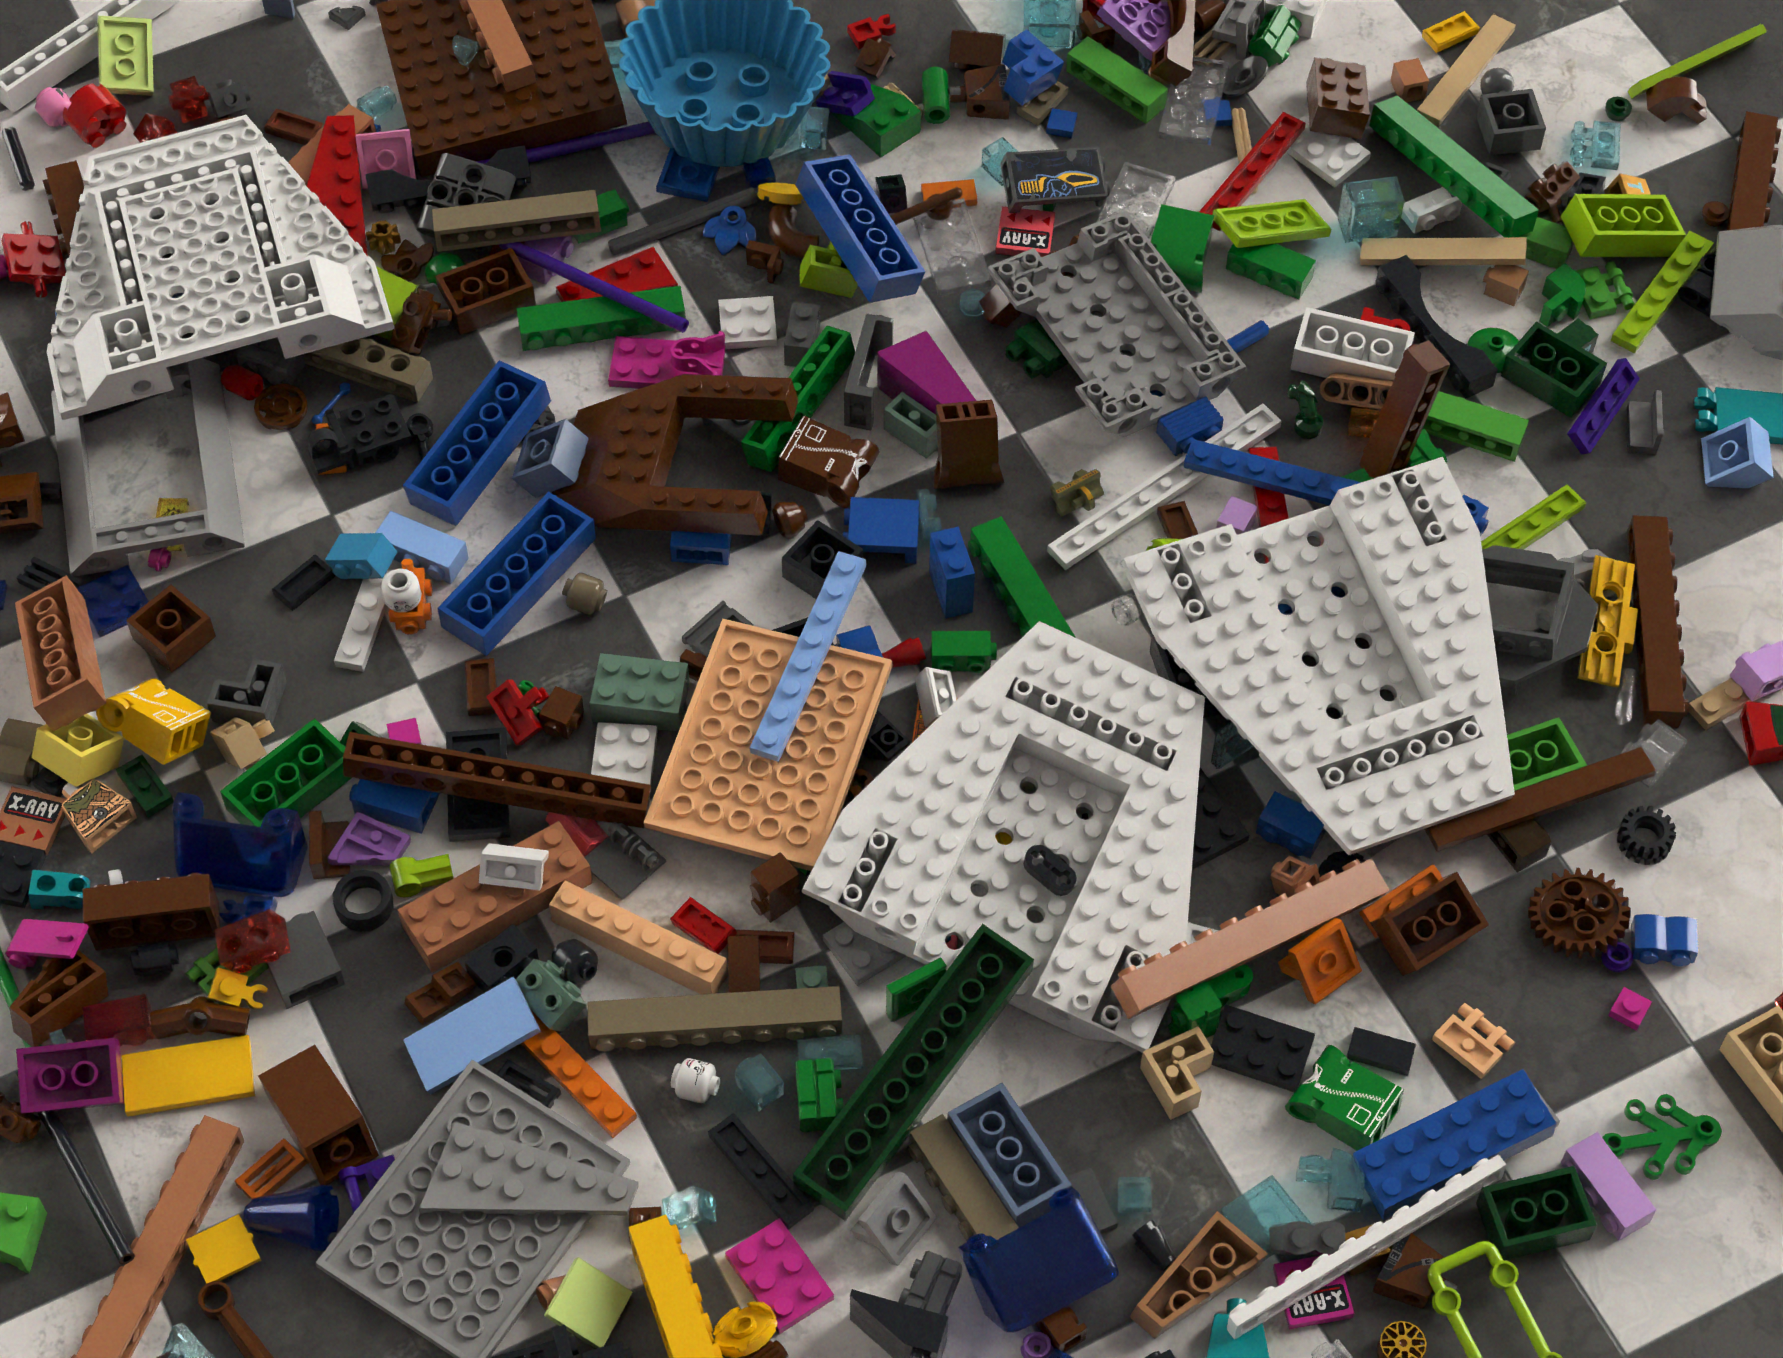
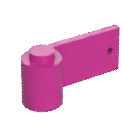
[5,919,89,969]

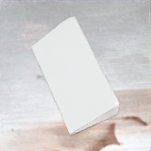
[915,667,956,727]

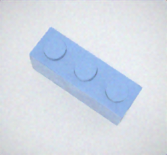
[375,511,469,584]

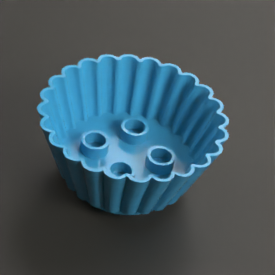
[619,0,831,167]

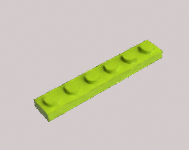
[1611,231,1714,354]

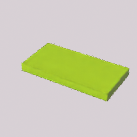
[1212,199,1332,248]

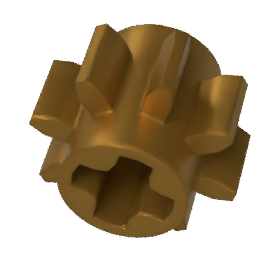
[366,220,401,255]

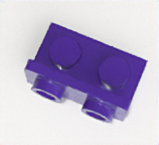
[815,71,875,116]

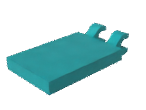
[1694,387,1783,445]

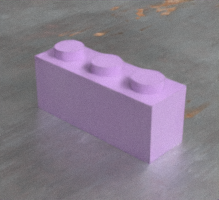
[1561,1132,1656,1241]

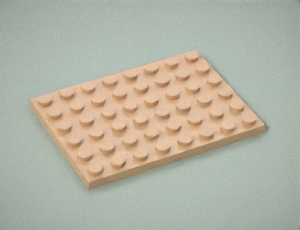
[644,618,893,871]

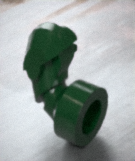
[1287,380,1323,439]

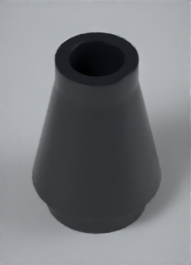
[1132,1220,1176,1271]

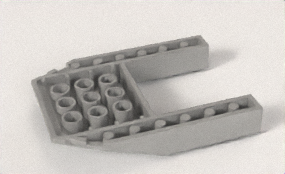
[1710,225,1783,360]

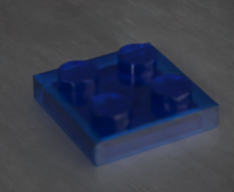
[77,565,149,637]

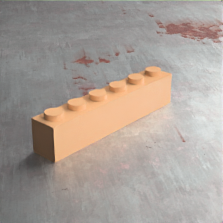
[549,881,728,995]

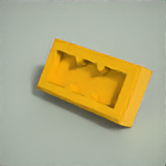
[1421,11,1480,53]

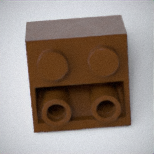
[0,472,44,534]

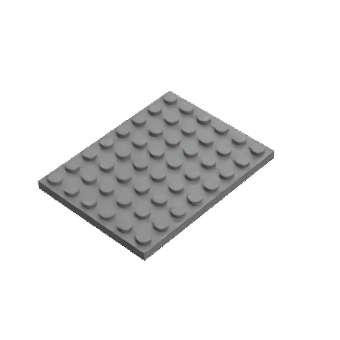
[316,1060,630,1358]

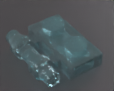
[1570,121,1621,170]

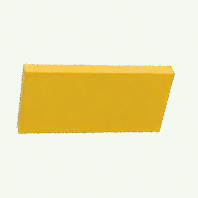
[121,1035,255,1117]

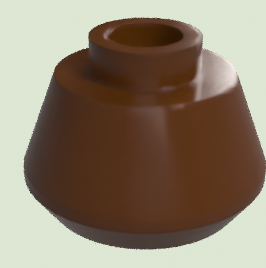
[772,502,808,539]

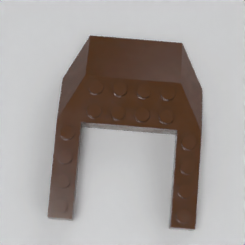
[552,374,798,535]

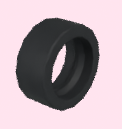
[333,870,394,932]

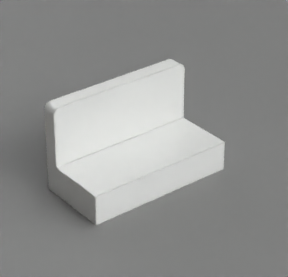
[479,844,549,890]

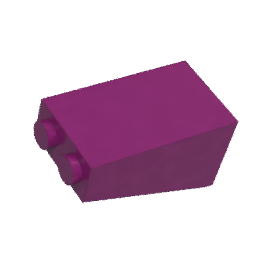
[877,331,976,415]

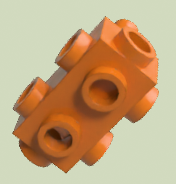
[389,559,432,634]

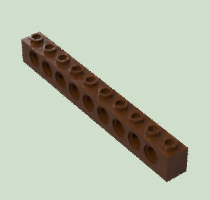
[343,732,651,829]

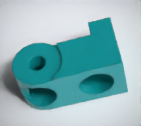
[28,870,91,909]

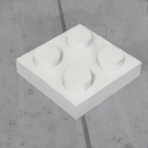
[718,296,777,349]

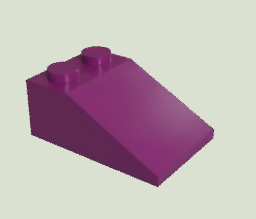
[16,1038,124,1114]

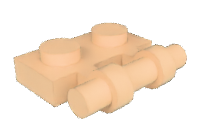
[1432,1003,1515,1079]

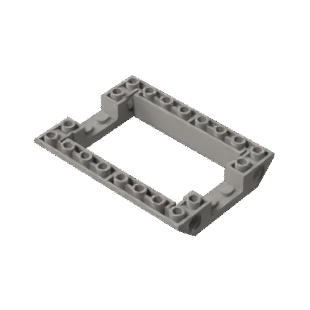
[51,358,245,577]

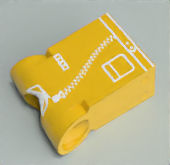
[96,678,211,765]

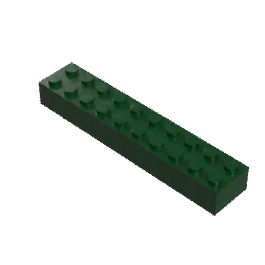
[793,923,1034,1221]

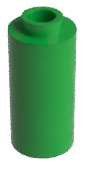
[922,67,950,124]

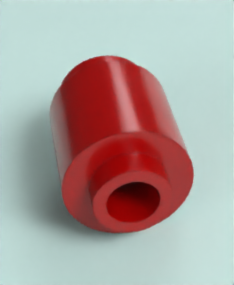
[221,365,264,401]

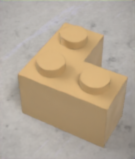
[1140,1026,1214,1120]

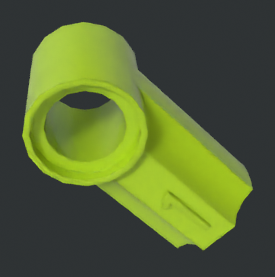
[390,854,454,898]

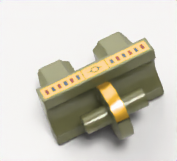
[1050,469,1104,517]

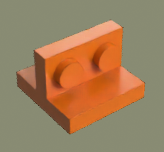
[1278,917,1362,1004]

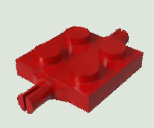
[1,221,66,298]

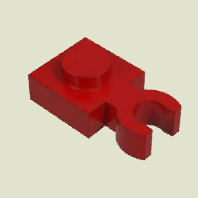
[847,14,896,50]

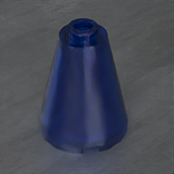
[243,1185,340,1251]

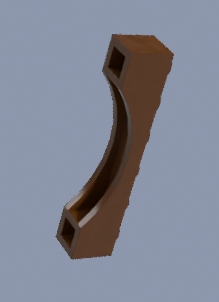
[1151,0,1196,86]

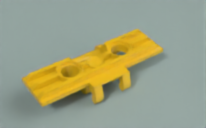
[1578,555,1638,688]

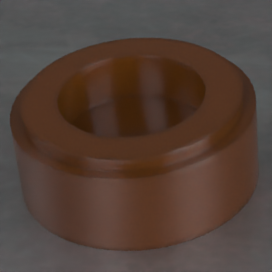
[926,194,953,221]

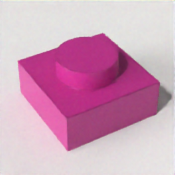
[1608,987,1652,1031]

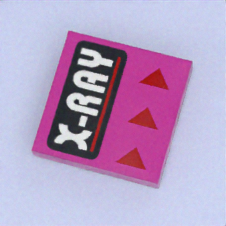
[1273,1254,1355,1330]

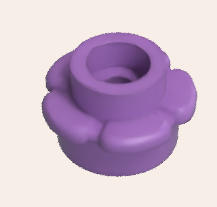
[1020,1332,1054,1358]

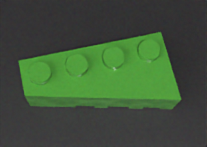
[0,1192,47,1274]

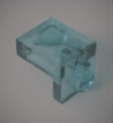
[662,1185,717,1231]

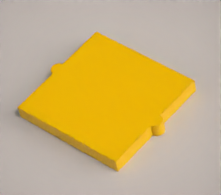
[186,1214,261,1284]

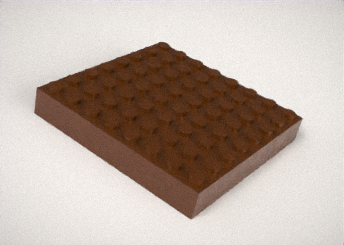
[376,0,627,177]

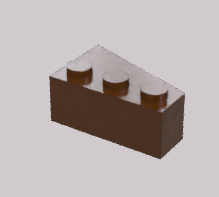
[9,950,109,1047]

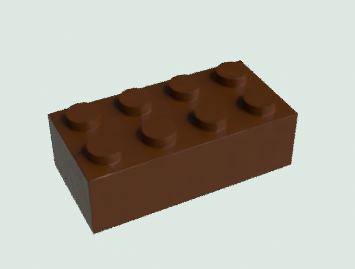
[83,873,221,950]

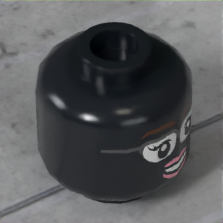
[552,939,598,985]

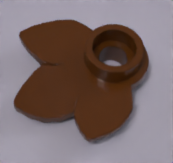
[381,239,434,282]

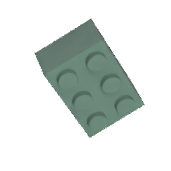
[590,653,690,732]

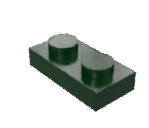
[116,754,174,817]

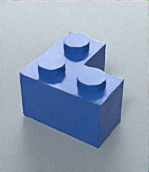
[1002,29,1064,106]

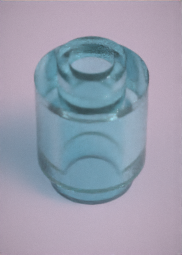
[356,86,397,120]

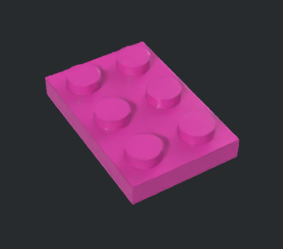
[725,1218,834,1334]

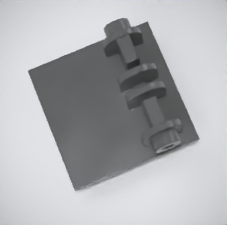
[585,822,666,900]

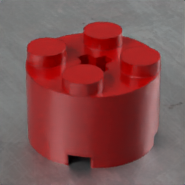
[63,83,126,148]

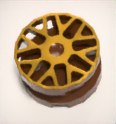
[1377,1321,1427,1358]

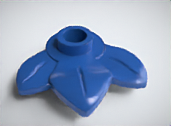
[703,206,756,255]

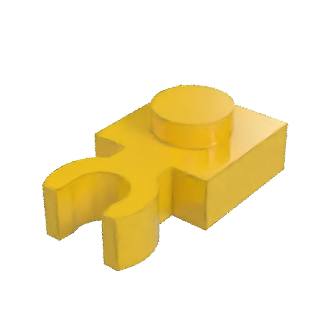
[207,967,268,1009]

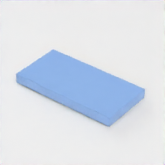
[403,977,541,1095]

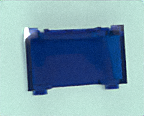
[173,792,308,897]
[958,1187,1119,1332]

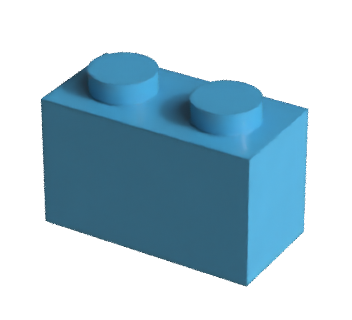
[325,533,398,579]

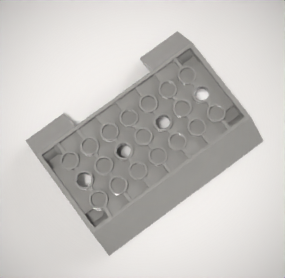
[987,210,1246,437]

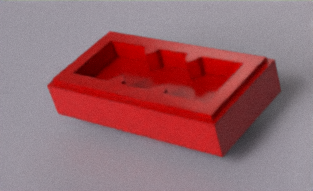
[670,897,737,954]

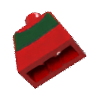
[1739,702,1783,765]

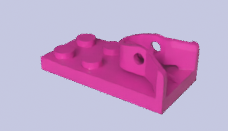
[608,331,726,389]

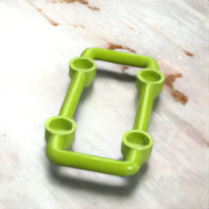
[1427,1241,1563,1358]

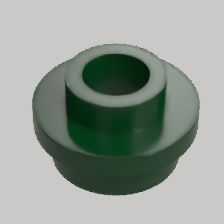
[1605,97,1632,121]

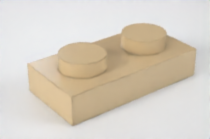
[1688,678,1752,730]

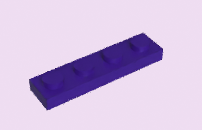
[1567,358,1640,455]

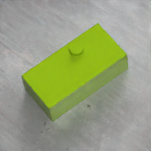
[1561,194,1686,257]

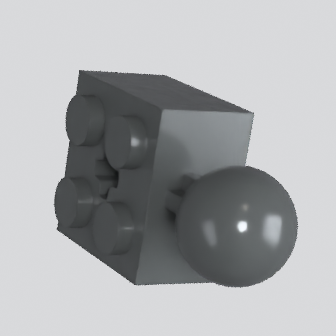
[1476,68,1546,156]

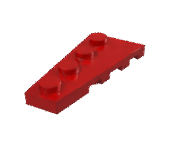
[556,247,678,302]

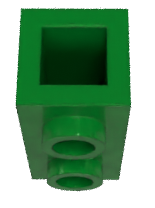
[574,189,630,244]
[931,631,997,673]

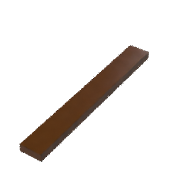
[1424,747,1656,852]

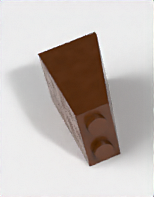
[258,1045,379,1187]

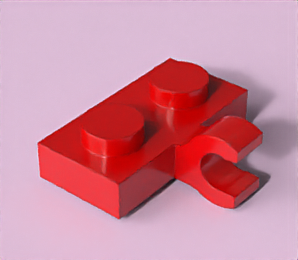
[486,679,549,745]

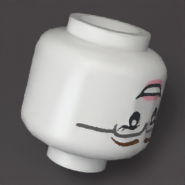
[381,569,422,612]
[671,1058,720,1103]

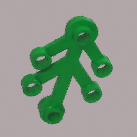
[1602,1094,1722,1180]

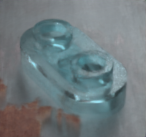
[916,488,941,541]

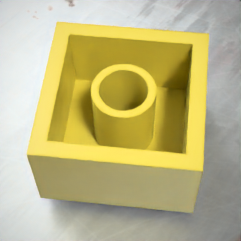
[32,714,124,787]

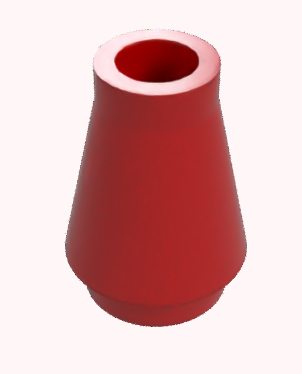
[882,637,926,668]

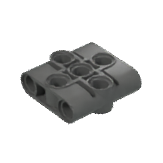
[416,153,516,254]

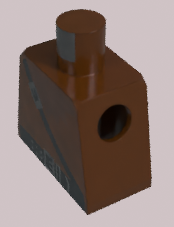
[949,64,1010,120]
[1372,1233,1458,1309]

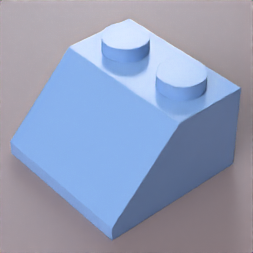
[1701,417,1774,488]

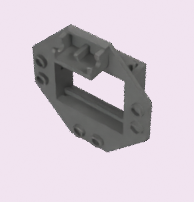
[1482,545,1598,695]

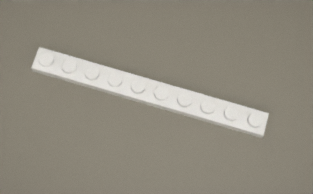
[1047,403,1282,570]
[1227,1154,1507,1340]

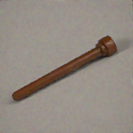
[890,187,962,225]

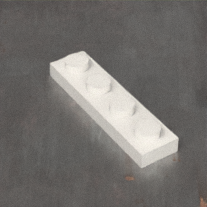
[334,569,392,672]

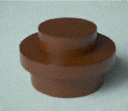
[1702,201,1730,227]

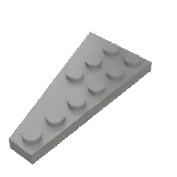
[419,1121,639,1216]

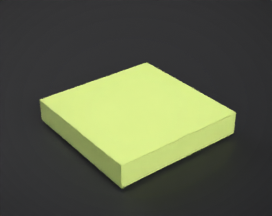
[544,1257,633,1349]

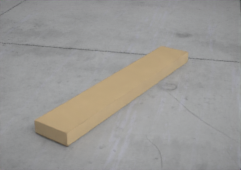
[1417,14,1516,127]
[1360,237,1527,265]

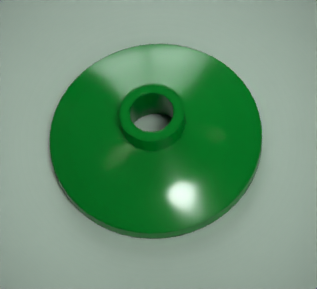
[1467,328,1519,373]

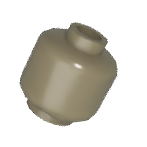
[562,573,608,615]

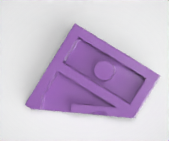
[327,812,411,866]

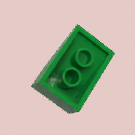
[830,84,921,158]

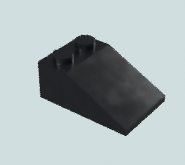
[850,1289,948,1358]

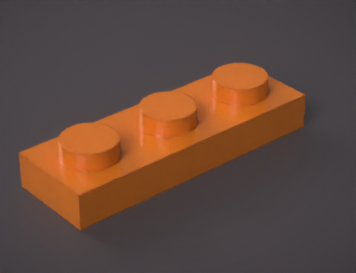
[1358,864,1443,938]

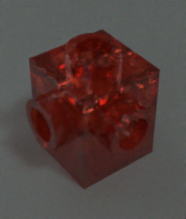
[168,76,209,123]
[133,113,178,143]

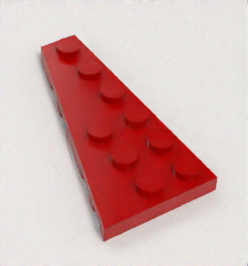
[307,115,368,256]

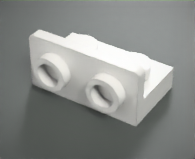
[1397,187,1462,234]

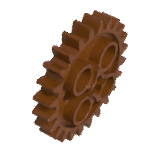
[1528,868,1631,959]

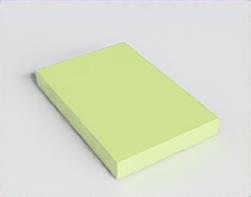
[97,15,154,96]

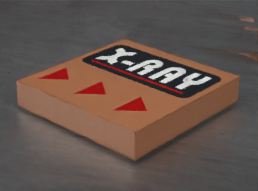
[0,786,67,856]

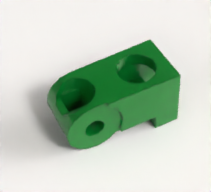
[1190,964,1253,1008]

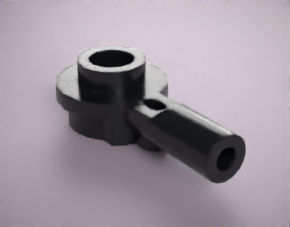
[406,413,433,461]

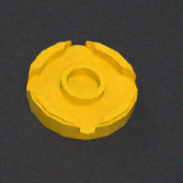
[757,183,806,205]
[713,1302,778,1358]

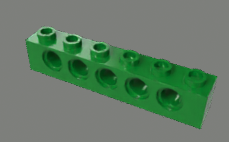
[741,326,855,472]

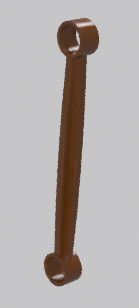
[198,1281,274,1358]

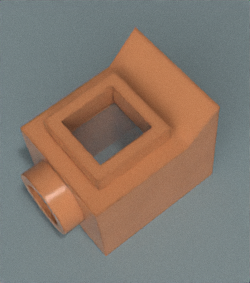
[1270,856,1320,898]

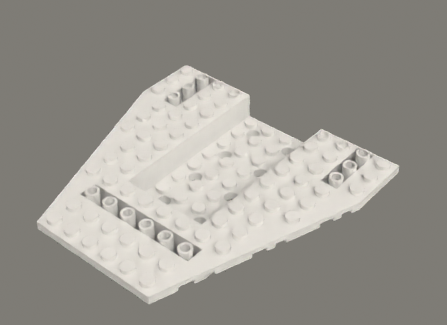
[47,115,395,420]
[1121,457,1515,855]
[802,621,1205,1052]

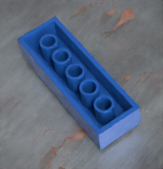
[795,154,926,303]
[403,360,551,526]
[437,491,596,656]
[1351,1069,1557,1221]

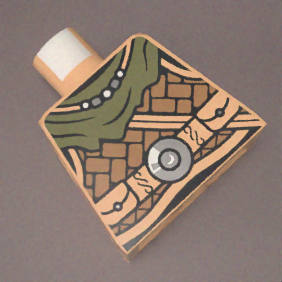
[62,780,137,854]

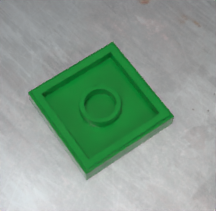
[886,957,947,1022]

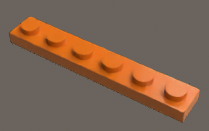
[520,1009,637,1138]

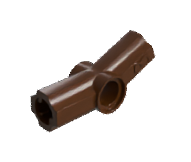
[150,996,250,1039]

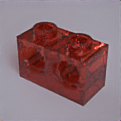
[214,909,291,973]

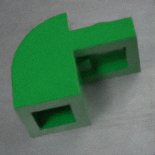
[1539,263,1586,327]

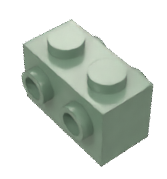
[516,959,587,1032]

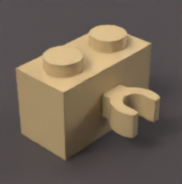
[210,717,275,770]

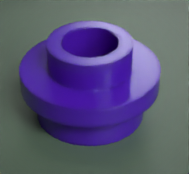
[1601,942,1633,972]

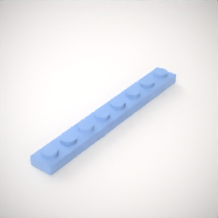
[750,551,867,762]

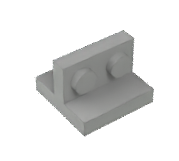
[1212,0,1266,60]
[850,1172,937,1266]

